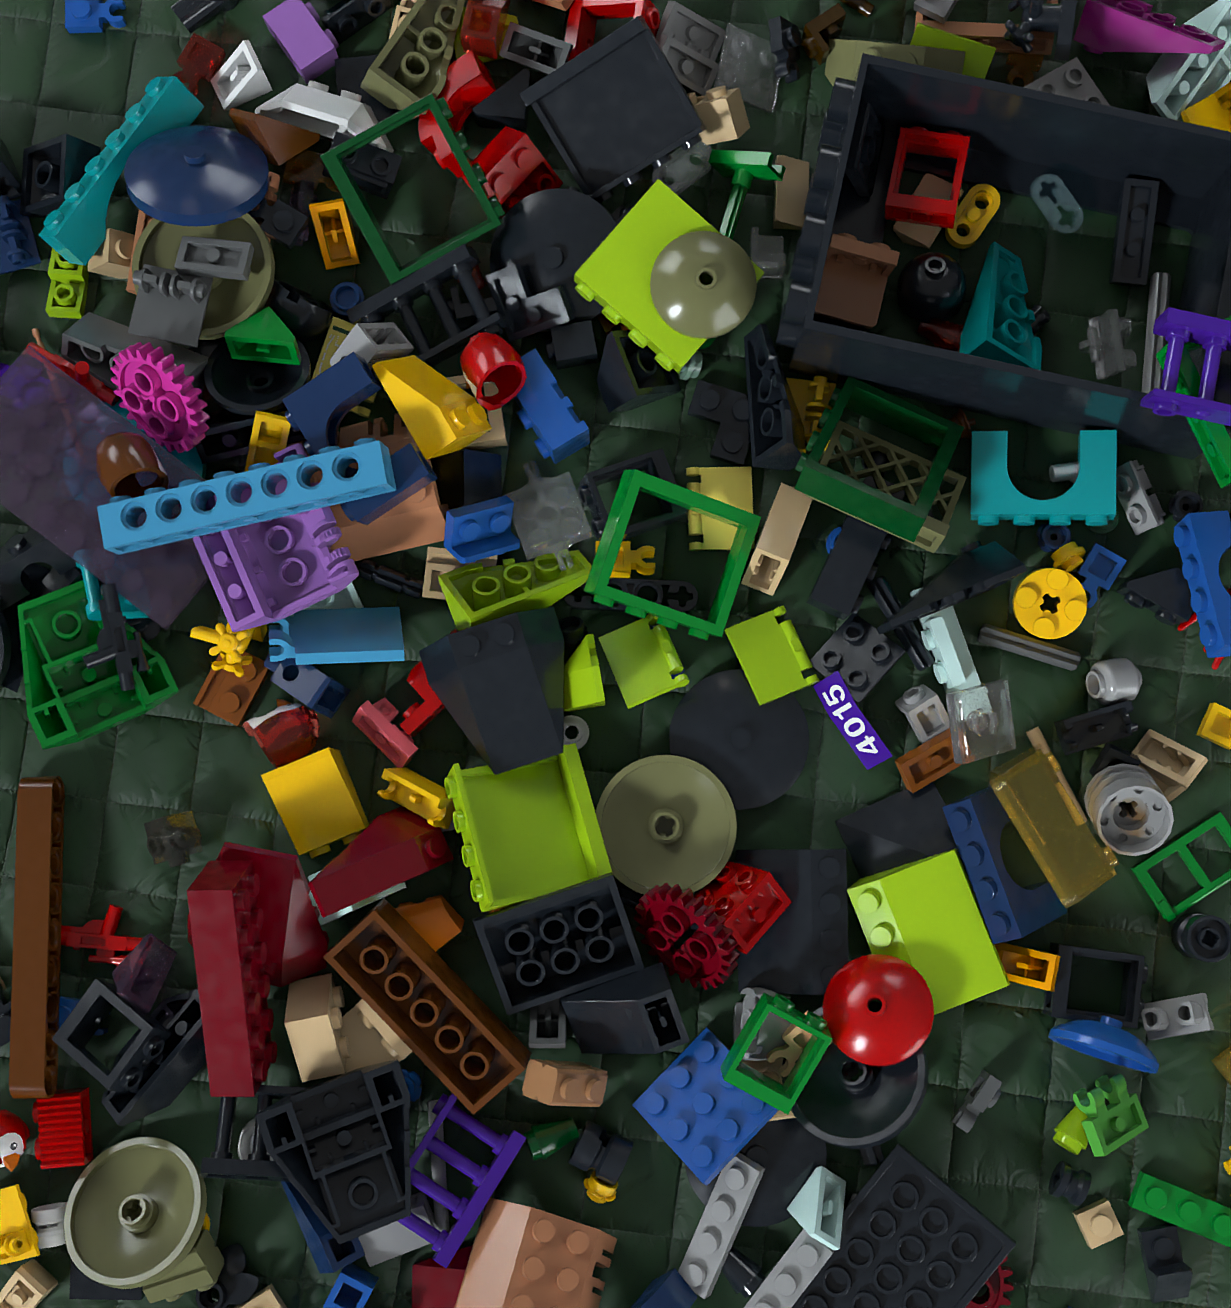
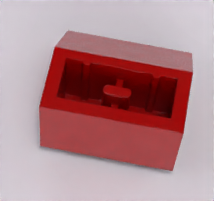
[461,126,563,219]

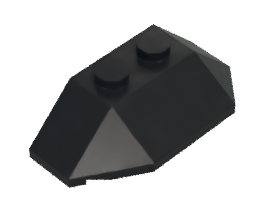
[101,989,207,1126]

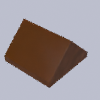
[229,108,320,166]

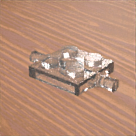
[504,461,593,570]

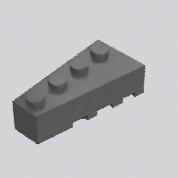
[61,312,208,400]

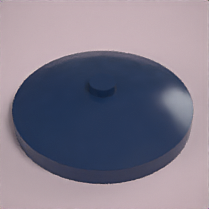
[124,126,270,227]

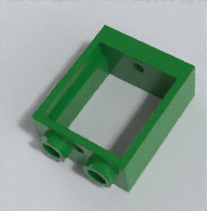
[720,992,833,1115]

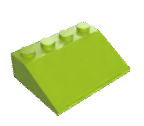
[847,848,1010,1015]

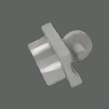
[1141,993,1214,1040]

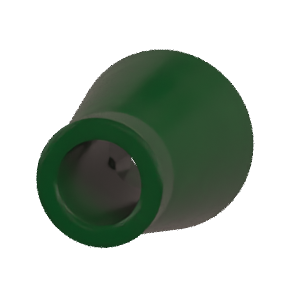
[523,1117,579,1161]

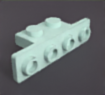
[910,588,990,722]

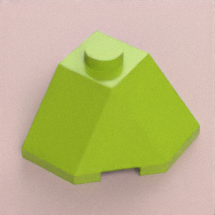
[563,634,605,712]

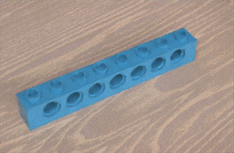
[97,438,397,555]

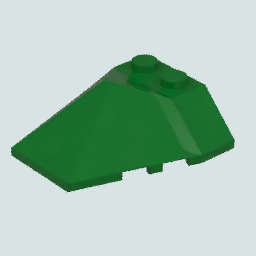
[17,580,179,750]

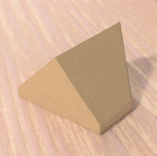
[1131,729,1208,802]

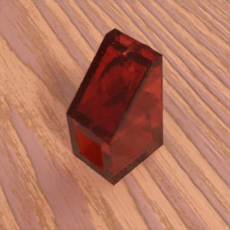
[460,0,510,59]

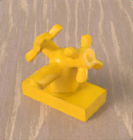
[190,621,267,677]

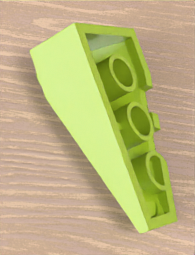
[438,550,592,631]

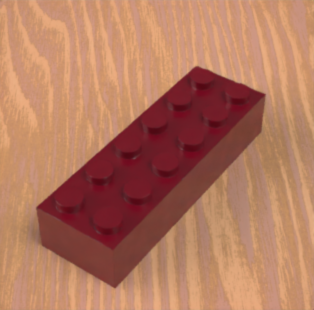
[187,860,277,1097]

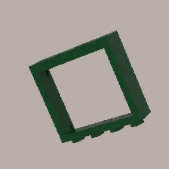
[320,93,505,284]
[794,376,964,543]

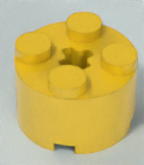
[1013,568,1087,639]

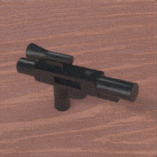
[82,582,151,691]

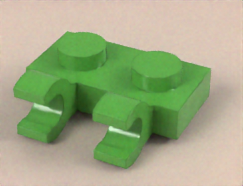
[1073,1073,1149,1157]

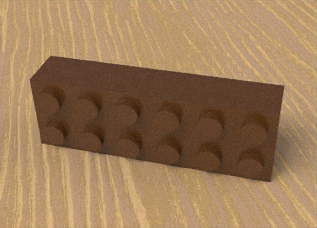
[323,898,532,1115]

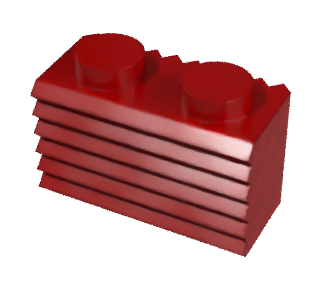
[32,1087,94,1169]

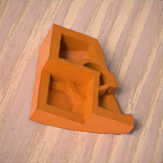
[394,895,465,952]

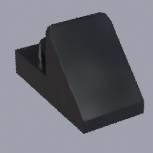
[1137,1223,1193,1303]

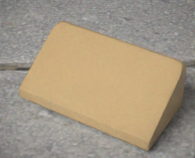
[773,155,809,230]
[893,173,964,249]

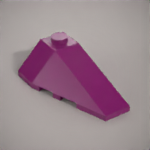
[1073,0,1226,54]

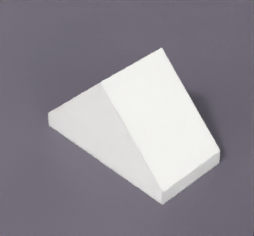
[210,40,273,110]

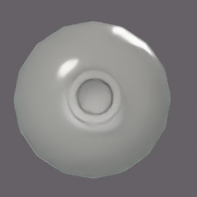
[733,987,792,1061]

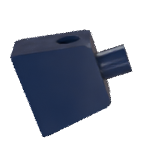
[264,654,351,719]

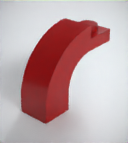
[418,50,496,178]

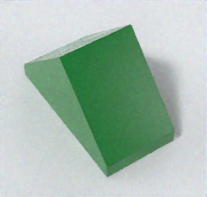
[224,307,302,365]

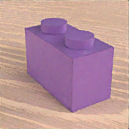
[263,0,339,84]

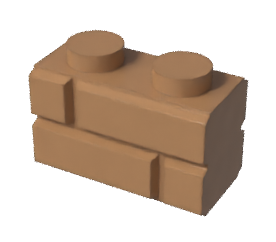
[522,1059,608,1107]

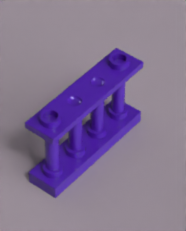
[1140,307,1231,426]
[397,1092,526,1268]

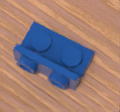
[444,496,521,564]

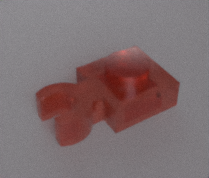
[173,33,226,97]

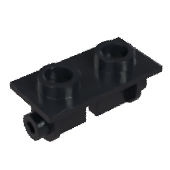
[320,0,393,44]

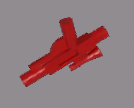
[25,342,120,406]
[61,904,148,969]

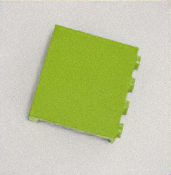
[574,179,765,374]
[444,743,613,913]

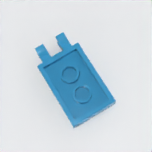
[269,607,404,665]

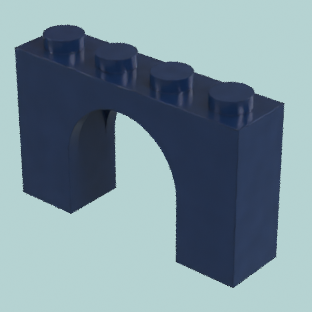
[282,352,438,525]
[942,778,1067,944]

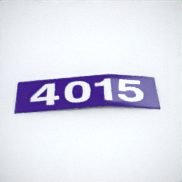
[813,671,893,770]

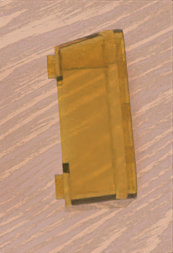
[989,743,1120,909]

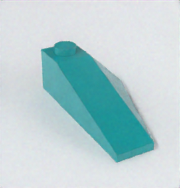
[959,242,1042,370]

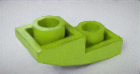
[45,248,89,319]

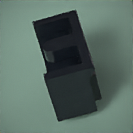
[322,131,402,200]

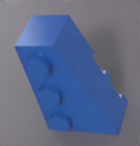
[511,349,590,464]

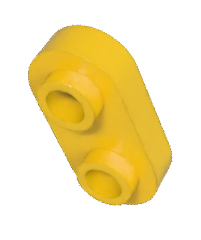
[945,184,1000,249]

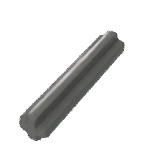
[977,623,1081,671]

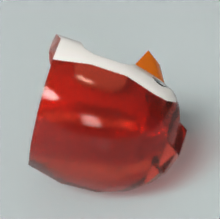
[242,699,320,769]

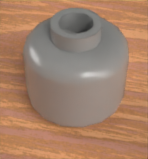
[1086,658,1142,706]

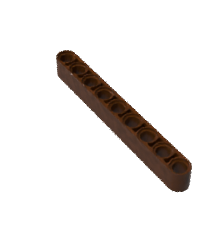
[9,776,65,1099]

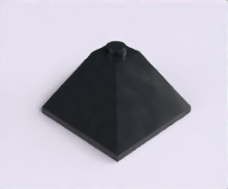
[835,782,967,878]

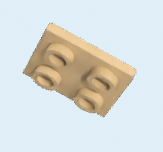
[340,999,412,1073]

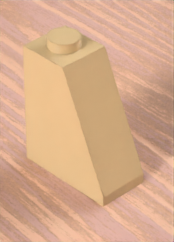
[741,483,813,596]

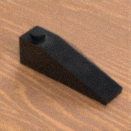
[744,323,807,471]
[877,541,1028,635]

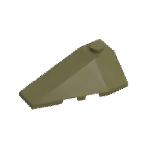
[360,0,465,114]

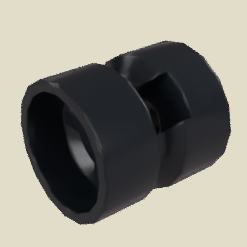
[1171,913,1231,962]
[568,1119,634,1186]

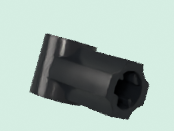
[171,0,239,34]

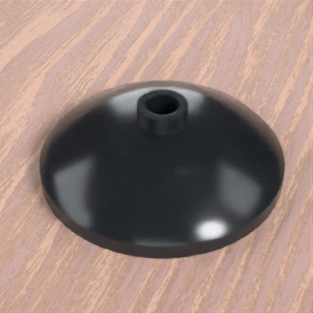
[204,339,311,415]

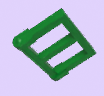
[1131,812,1231,923]

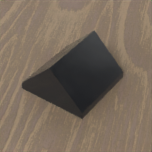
[432,449,502,510]

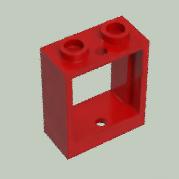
[564,0,660,61]
[885,126,970,229]

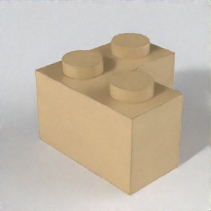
[284,973,351,1082]

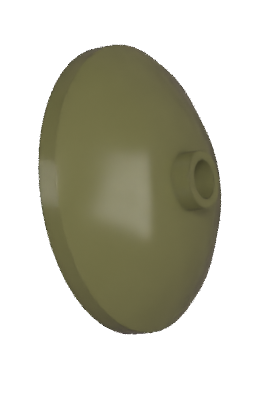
[650,231,757,339]

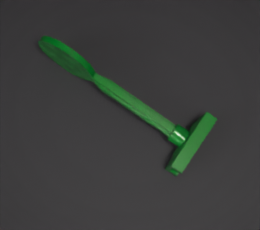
[699,149,786,349]

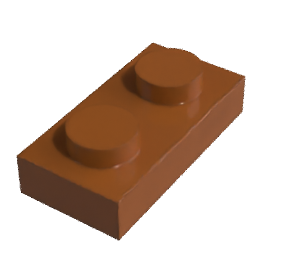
[894,726,972,793]

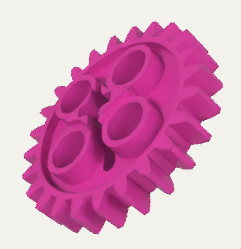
[111,342,210,453]

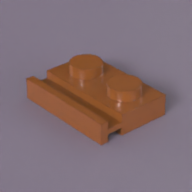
[193,651,270,727]

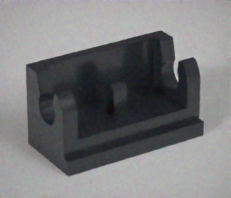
[1054,700,1138,756]

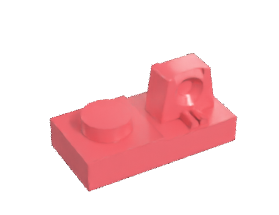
[352,697,418,768]

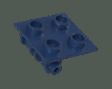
[0,195,42,275]

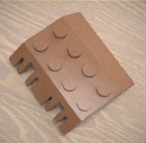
[288,413,449,561]
[454,1198,617,1308]

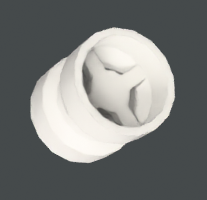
[31,1202,67,1249]

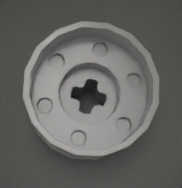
[1084,763,1174,856]

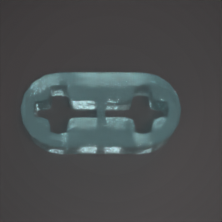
[1030,174,1083,234]

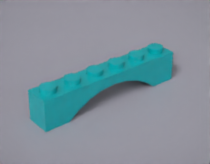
[39,76,204,266]

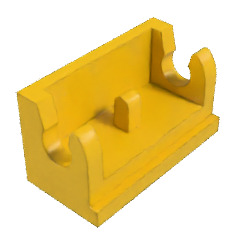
[377,767,455,829]

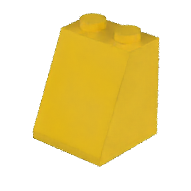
[261,747,369,859]

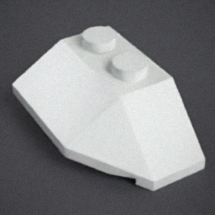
[255,80,394,153]

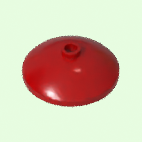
[823,954,934,1066]

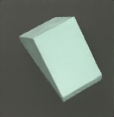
[787,1166,846,1251]

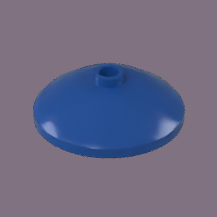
[1048,1016,1159,1073]

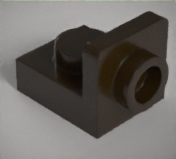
[801,3,846,65]

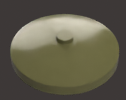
[132,213,275,340]
[596,755,737,895]
[63,1137,207,1289]

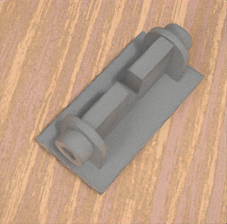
[1116,460,1166,536]

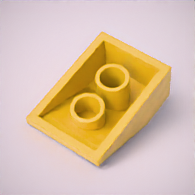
[372,355,492,460]

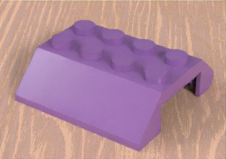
[178,443,359,632]

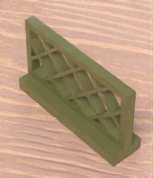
[805,420,967,553]

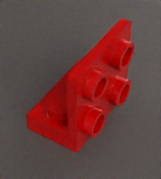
[693,861,792,954]

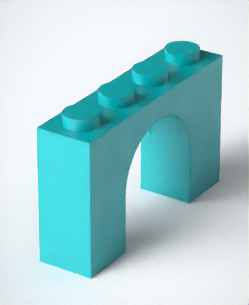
[971,430,1117,526]

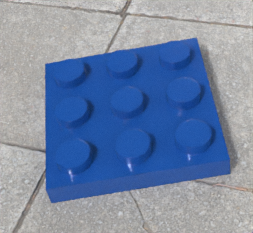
[632,1027,779,1185]

